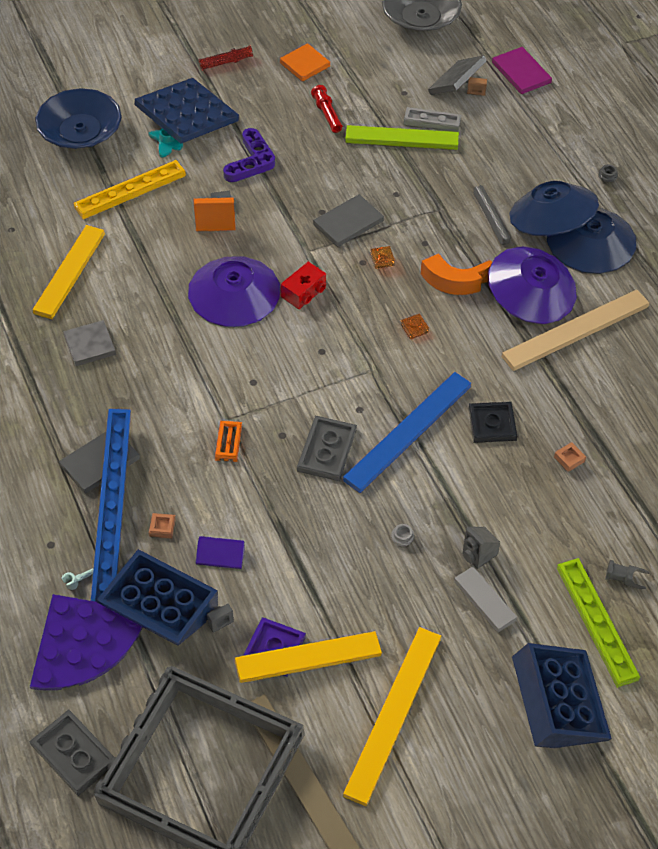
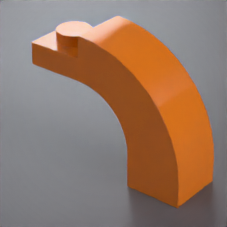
[421,254,492,295]

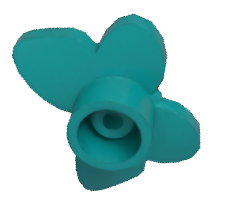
[148,129,183,158]

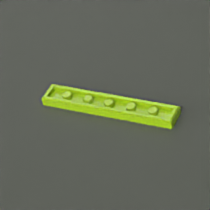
[345,125,459,150]
[557,558,640,688]

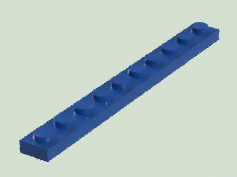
[91,409,131,602]

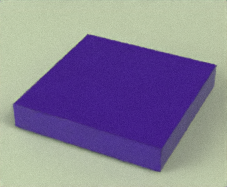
[243,617,306,677]

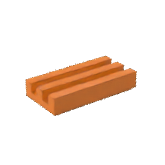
[215,421,242,462]

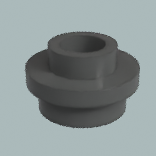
[598,164,618,182]

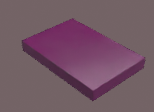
[492,46,552,94]

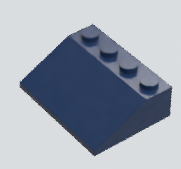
[97,549,218,646]
[512,643,612,748]

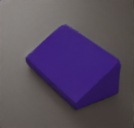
[196,536,245,569]

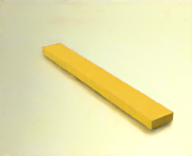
[343,627,441,807]

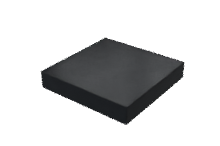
[468,402,518,443]

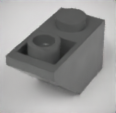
[462,526,500,569]

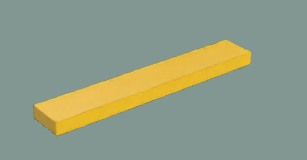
[73,160,186,219]
[33,225,105,319]
[235,631,382,683]

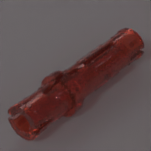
[199,45,253,70]

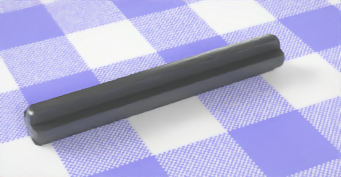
[473,185,511,245]

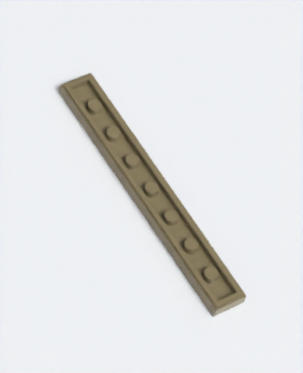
[251,694,360,849]

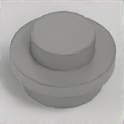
[391,524,414,546]

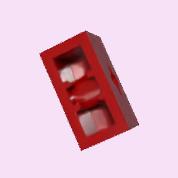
[281,261,327,309]

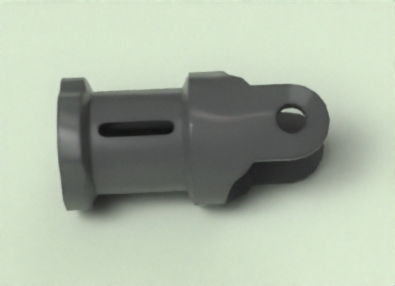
[605,560,650,589]

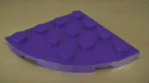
[30,594,143,691]

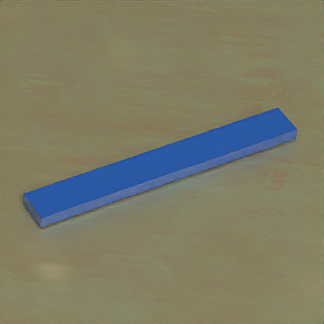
[343,372,471,493]

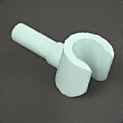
[62,568,94,590]

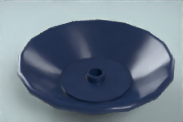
[35,88,122,149]
[509,181,599,236]
[547,208,636,274]

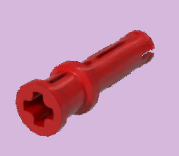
[311,85,343,133]

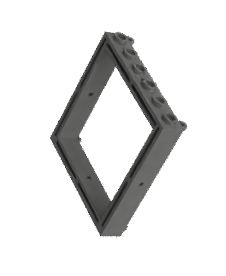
[94,666,305,849]

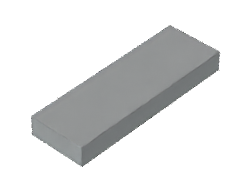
[403,107,461,132]
[454,567,517,633]

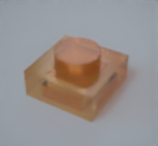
[370,246,395,269]
[401,313,429,340]

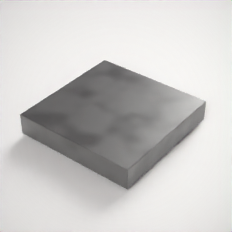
[63,320,116,366]

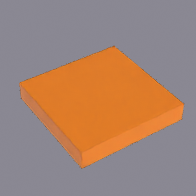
[280,43,330,82]
[194,198,236,231]

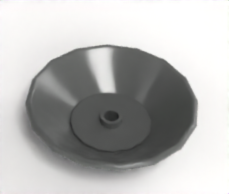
[382,0,462,31]

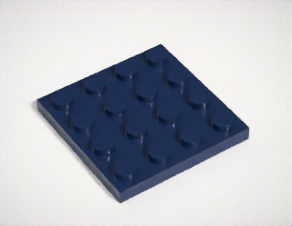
[134,78,239,144]

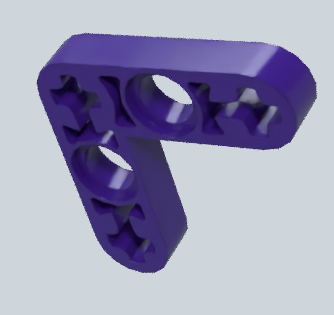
[223,128,275,182]

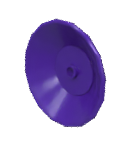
[488,246,577,324]
[188,256,280,327]

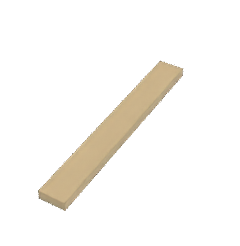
[502,290,649,371]

